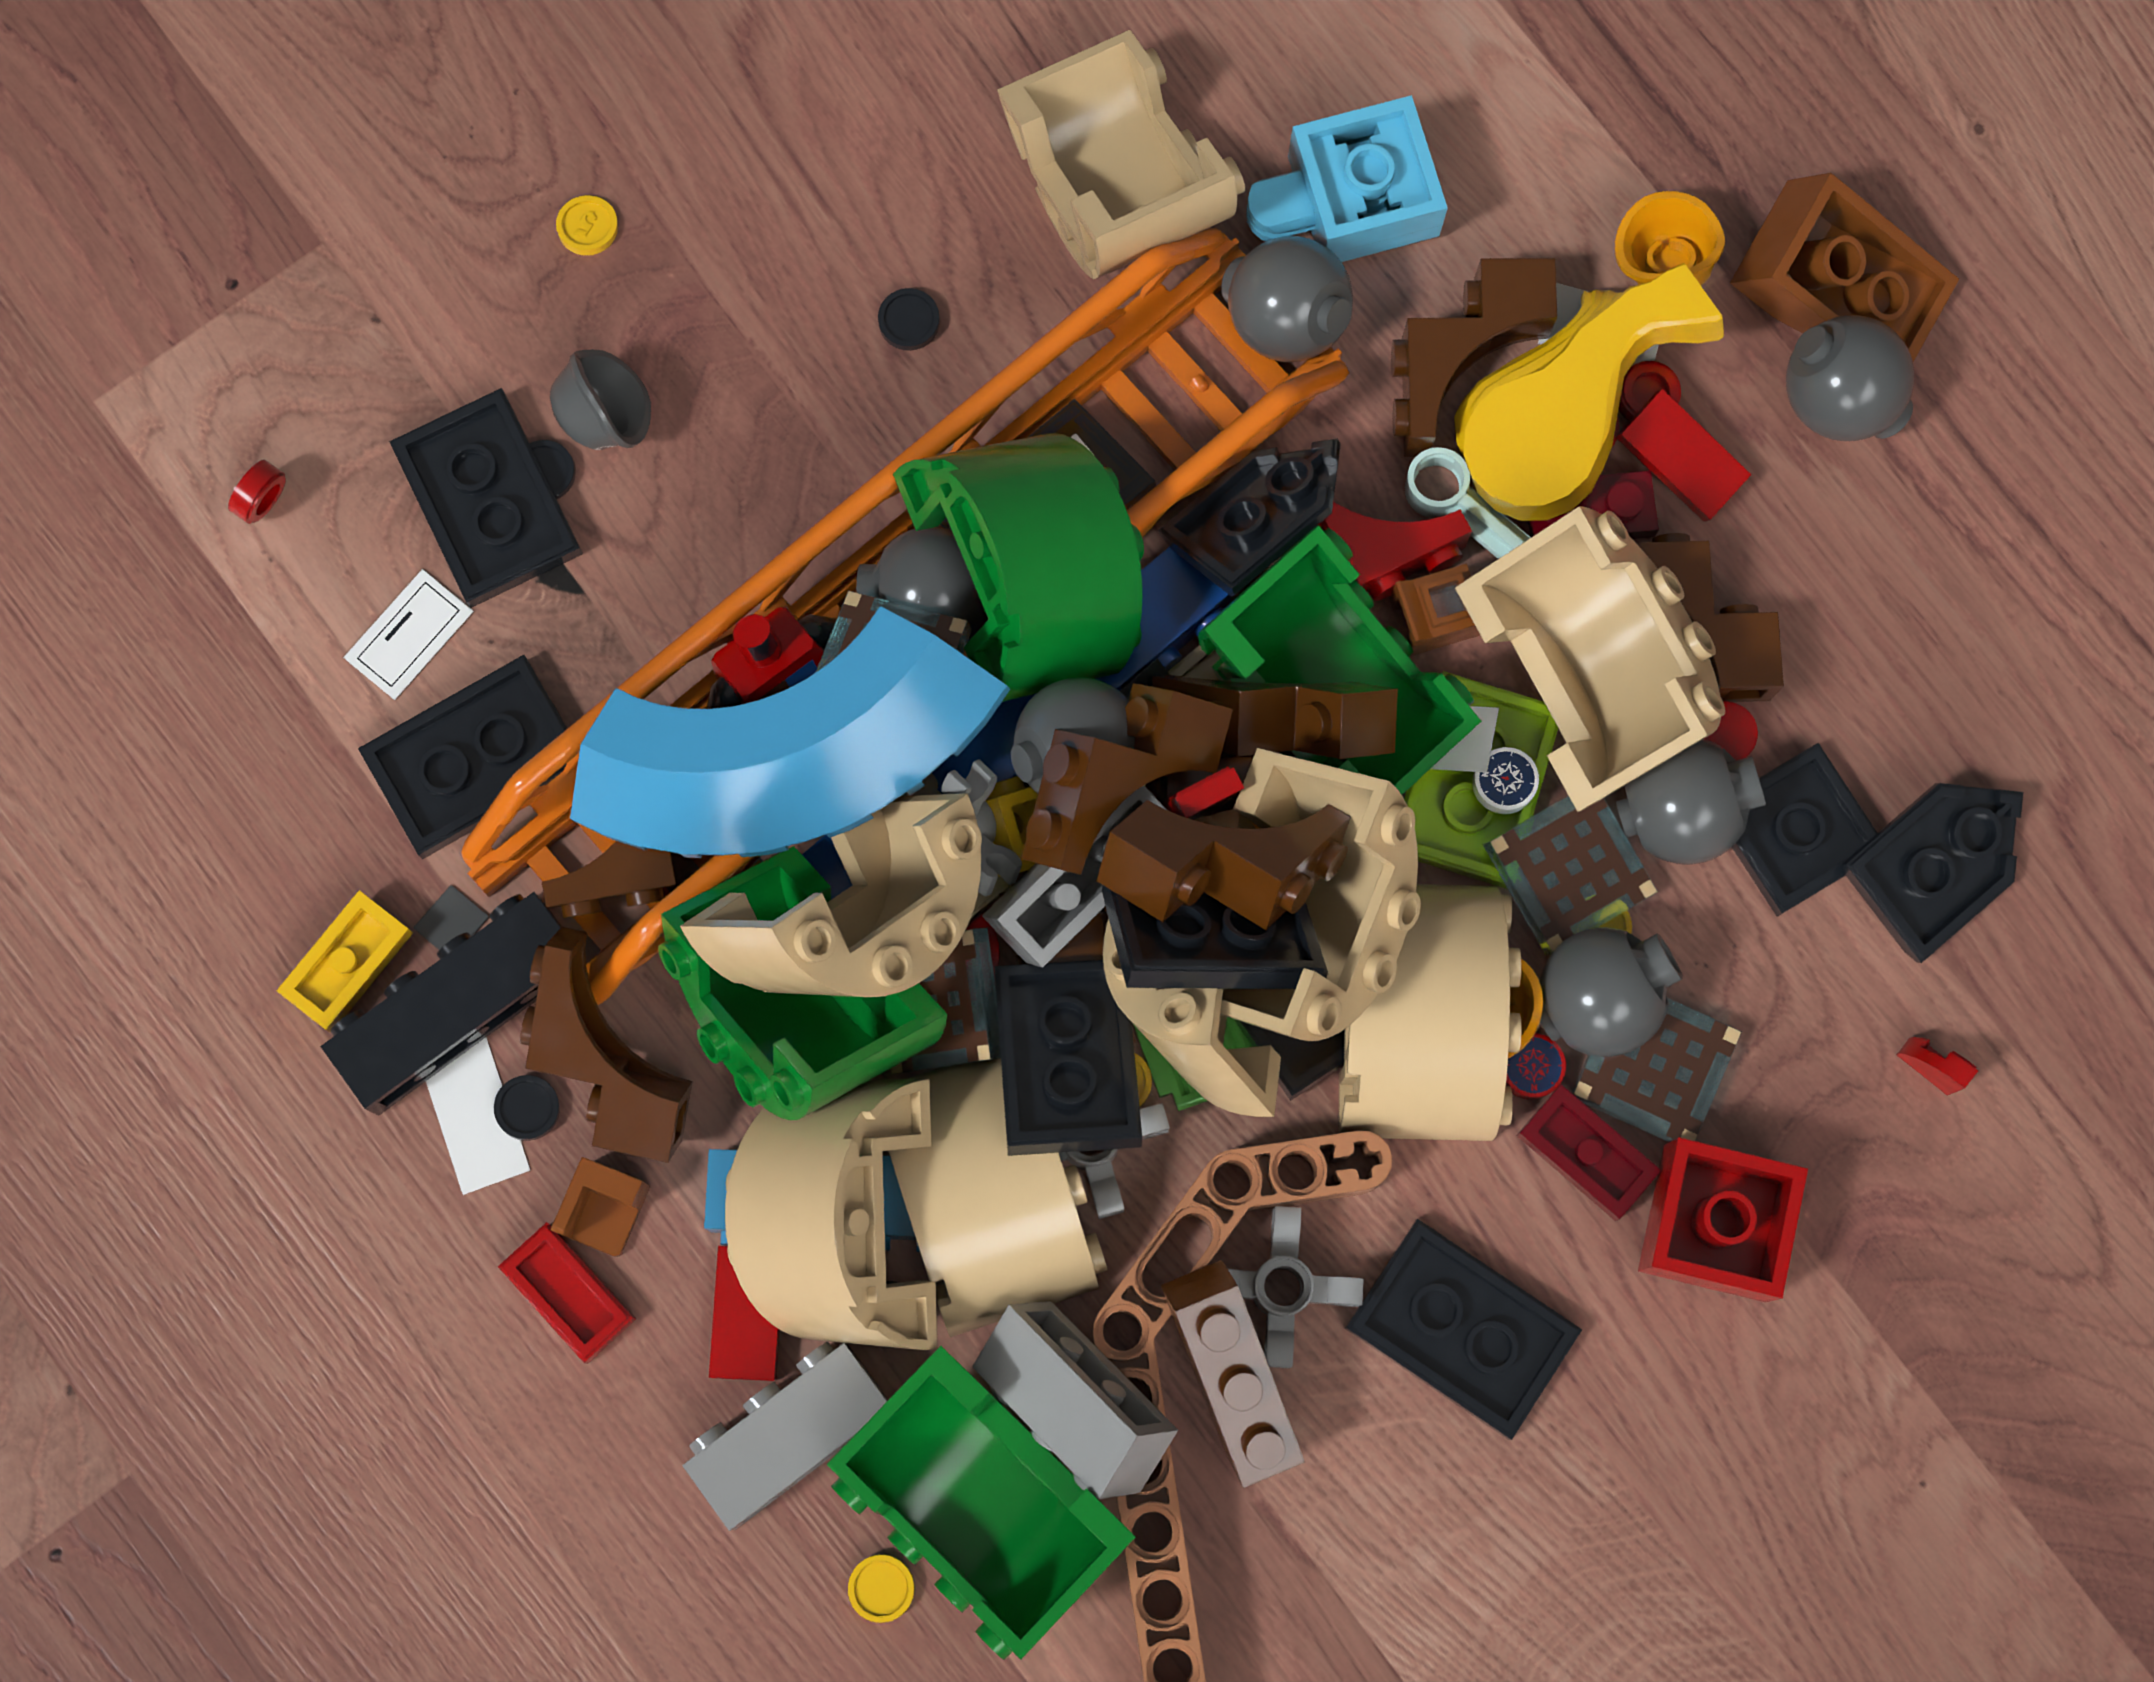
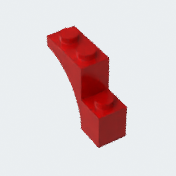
[1279,501,1472,601]

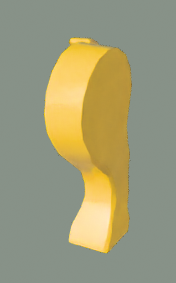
[1454,263,1724,521]

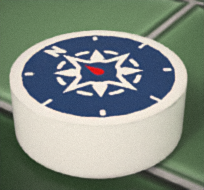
[1472,747,1539,814]

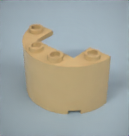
[997,30,1245,279]
[1455,506,1725,812]
[1163,748,1421,1041]
[680,793,982,997]
[1103,809,1281,1117]
[1338,884,1521,1141]
[889,1049,1108,1338]
[725,1079,937,1350]

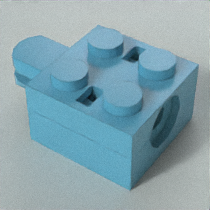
[1246,95,1448,262]

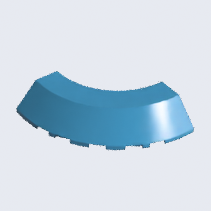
[570,606,1010,858]

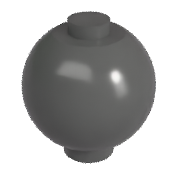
[1222,236,1353,362]
[1786,315,1914,441]
[856,526,988,649]
[1011,677,1135,794]
[1616,739,1766,865]
[1540,927,1683,1057]

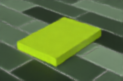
[1404,671,1558,889]

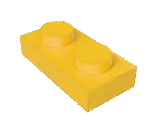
[276,890,413,1033]

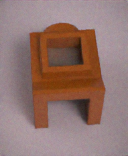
[1390,563,1480,656]

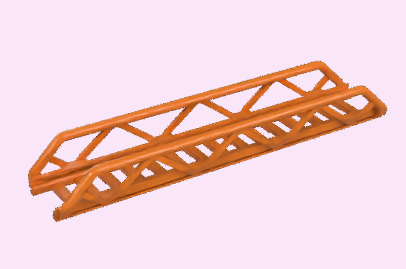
[461,228,1349,1005]

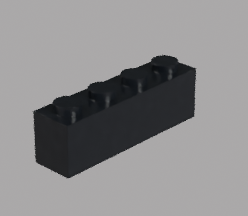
[320,892,588,1116]

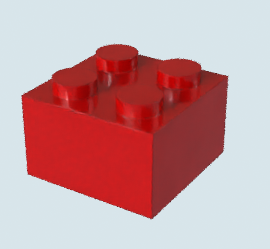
[1638,1137,1808,1302]

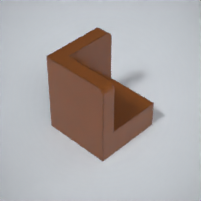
[551,1157,650,1257]

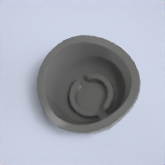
[550,349,651,450]

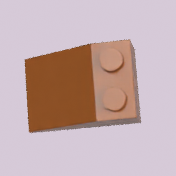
[1730,172,1959,362]

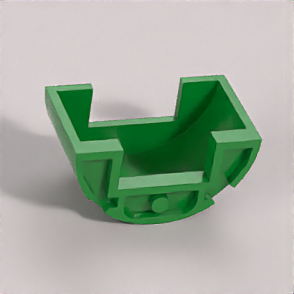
[893,433,1144,702]
[1198,525,1482,795]
[658,846,947,1120]
[826,1346,1136,1660]

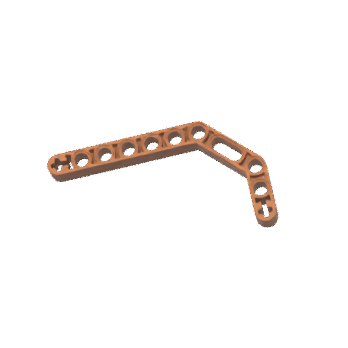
[1093,1131,1392,1682]

